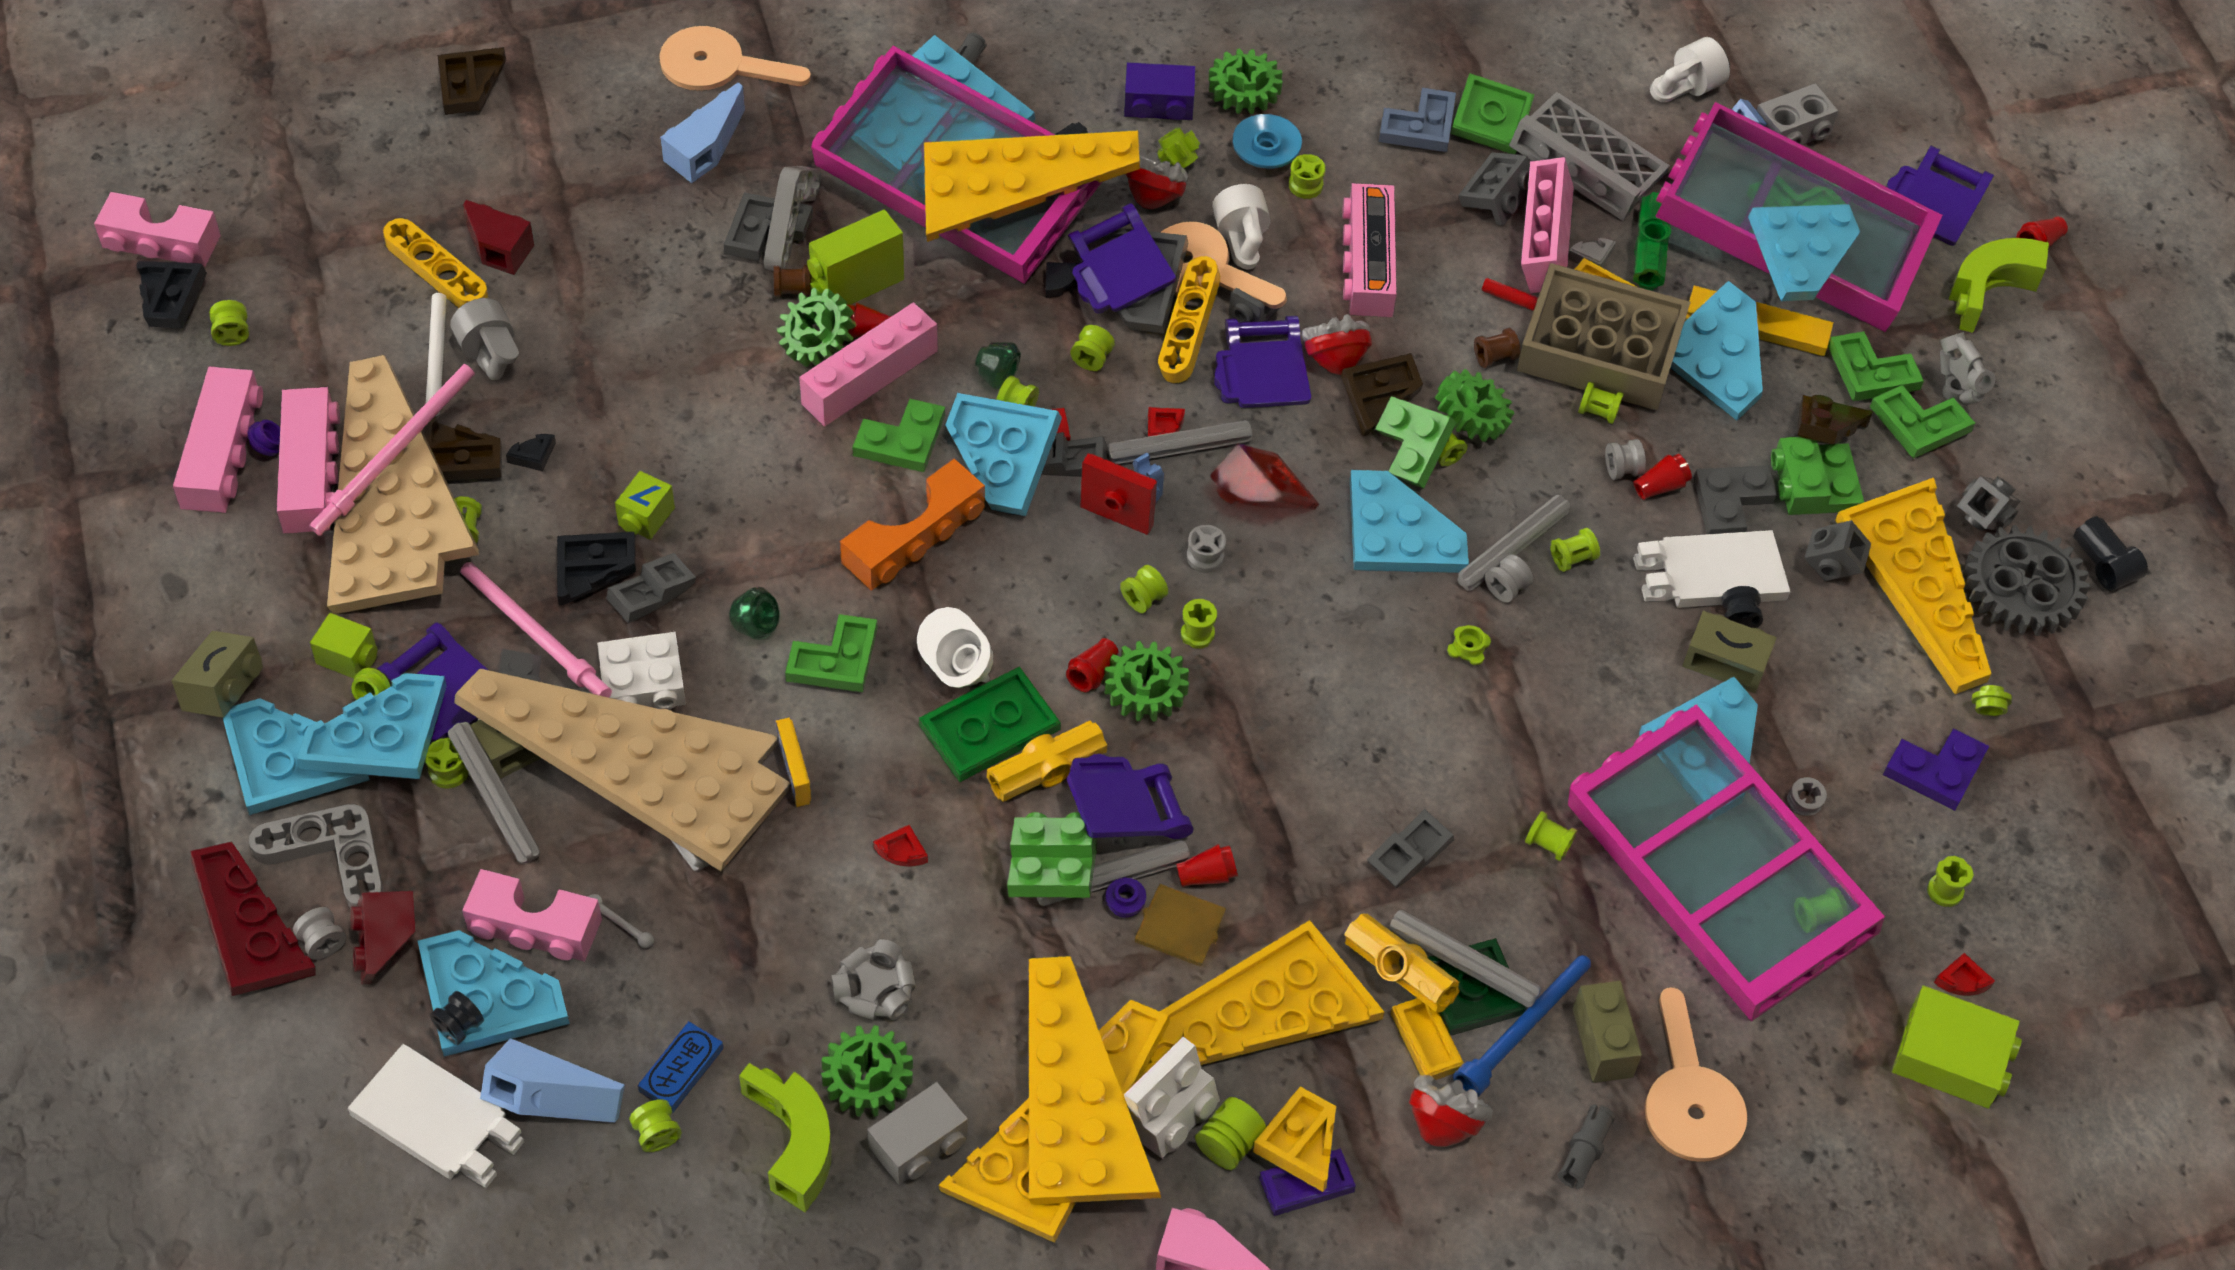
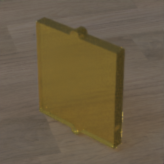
[1135,884,1226,967]

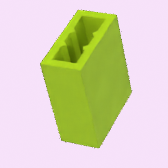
[807,209,904,305]
[1892,985,2022,1109]

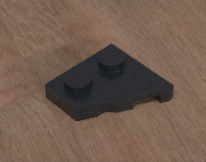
[136,261,207,329]
[557,532,636,605]

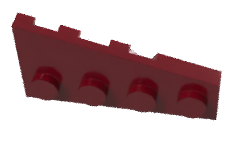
[190,841,316,996]

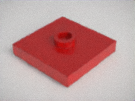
[1080,453,1157,535]

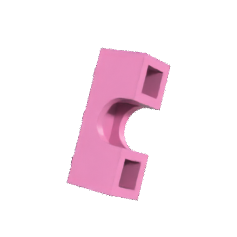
[94,192,221,267]
[462,869,602,962]

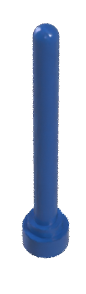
[1453,955,1591,1097]

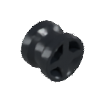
[1722,586,1763,628]
[429,991,484,1045]

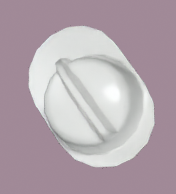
[917,607,993,688]

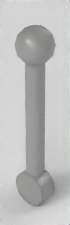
[588,894,654,948]

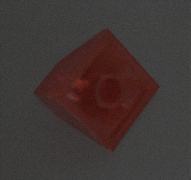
[1210,444,1320,510]

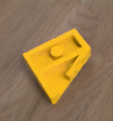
[1253,1086,1336,1192]

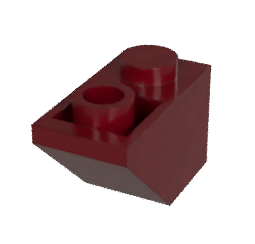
[463,200,535,275]
[350,891,415,985]

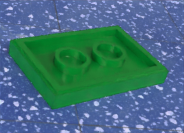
[919,666,1061,783]

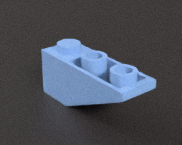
[660,83,745,183]
[480,1038,625,1123]

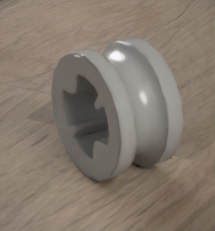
[1787,777,1827,816]

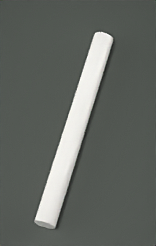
[426,293,447,417]

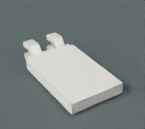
[1633,530,1791,608]
[347,1044,524,1188]

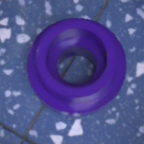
[247,420,280,456]
[1105,878,1146,918]

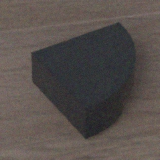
[1046,262,1080,298]
[506,434,556,471]

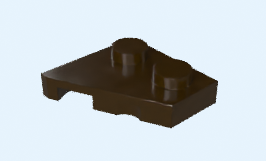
[437,47,506,115]
[424,417,502,481]

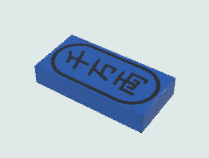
[638,1021,724,1113]

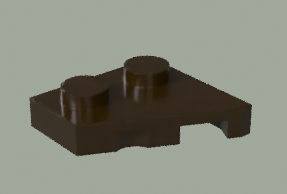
[1341,353,1423,436]
[1797,395,1872,445]

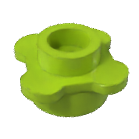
[1447,625,1491,665]

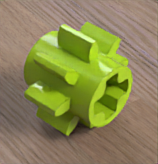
[1157,127,1200,168]

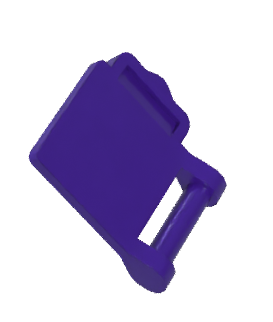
[1886,145,1994,246]
[1068,203,1176,314]
[1214,316,1311,408]
[377,622,488,744]
[1067,754,1194,839]

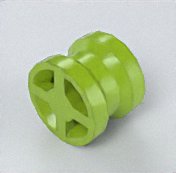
[1289,154,1325,199]
[209,300,249,346]
[1070,325,1115,371]
[996,376,1039,407]
[1120,565,1169,613]
[425,738,469,789]
[629,1099,682,1152]

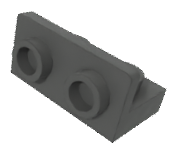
[1458,152,1530,225]

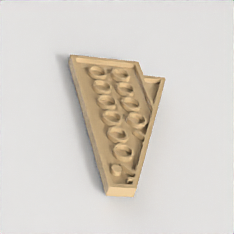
[327,355,479,614]
[455,669,791,871]

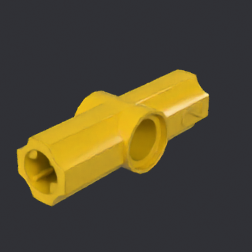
[987,720,1107,802]
[1344,914,1460,1012]

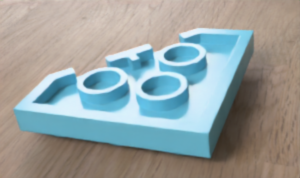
[1748,204,1860,301]
[1671,281,1763,420]
[945,393,1062,516]
[1349,470,1469,573]
[297,673,447,779]
[1639,677,1758,822]
[223,698,369,815]
[418,930,570,1057]

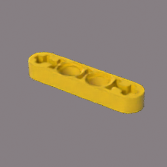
[383,218,489,308]
[1158,256,1221,383]

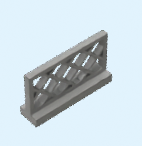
[1509,92,1670,221]

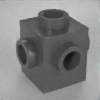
[1957,476,2021,531]
[1805,520,1871,581]

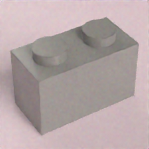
[867,1082,968,1185]

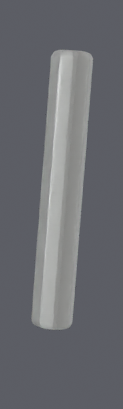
[1108,420,1252,464]
[1457,495,1571,591]
[448,722,540,864]
[1037,840,1190,906]
[1389,910,1541,1007]

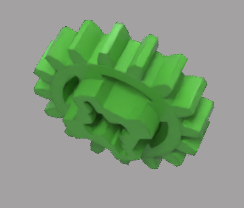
[1208,49,1283,114]
[777,288,856,367]
[1435,369,1514,442]
[1104,641,1189,722]
[821,1025,913,1117]

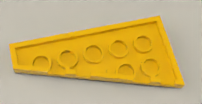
[924,131,1140,242]
[1835,477,1992,694]
[1142,920,1384,1076]
[1029,956,1161,1204]
[938,1000,1170,1243]

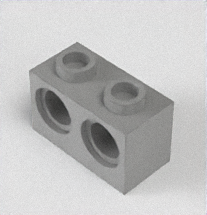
[1757,83,1838,145]

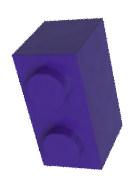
[1124,62,1195,120]

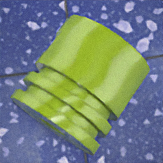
[1195,1097,1266,1170]

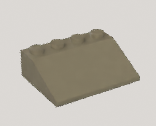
[1517,263,1690,411]

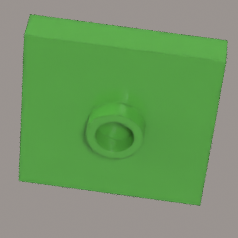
[1450,73,1534,154]

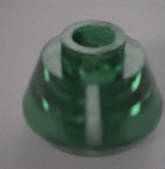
[975,342,1021,390]
[729,587,780,640]

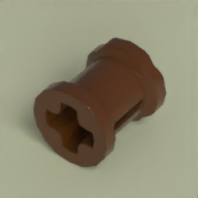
[773,265,811,298]
[1474,327,1521,368]

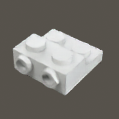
[597,632,686,710]
[1124,1037,1220,1158]

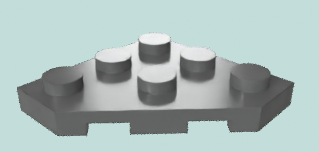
[1075,224,1189,334]

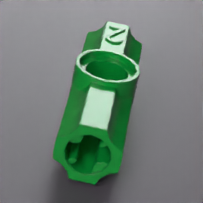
[1633,192,1671,291]

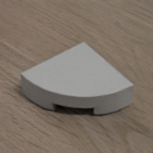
[1568,238,1616,267]

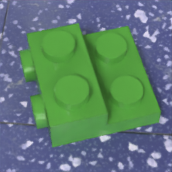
[1771,437,1864,515]
[1007,812,1098,898]

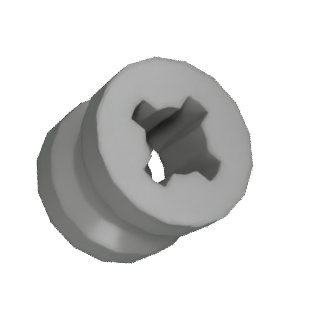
[1605,439,1646,480]
[1186,525,1226,573]
[1484,554,1533,602]
[293,907,346,960]

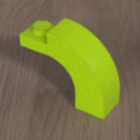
[1949,238,2049,333]
[739,1063,832,1213]

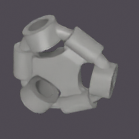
[1940,332,1996,405]
[831,939,916,1020]

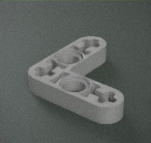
[764,166,821,271]
[249,804,384,909]

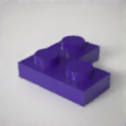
[1883,728,1989,811]

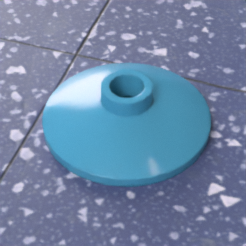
[1232,114,1302,169]

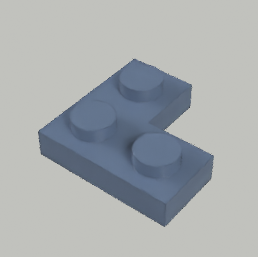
[1379,88,1456,152]

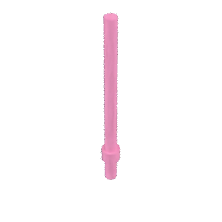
[309,364,475,536]
[460,562,612,698]

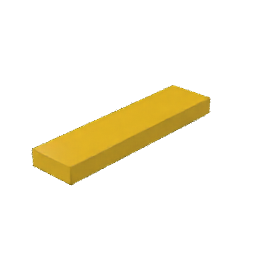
[1687,285,1834,356]

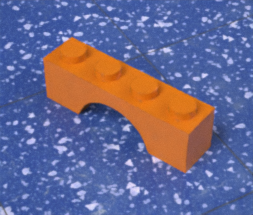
[840,458,985,591]

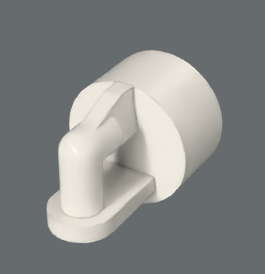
[1650,37,1730,102]
[1212,184,1270,269]

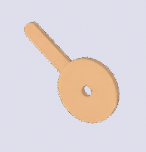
[660,26,811,91]
[1161,222,1287,309]
[1645,987,1747,1162]

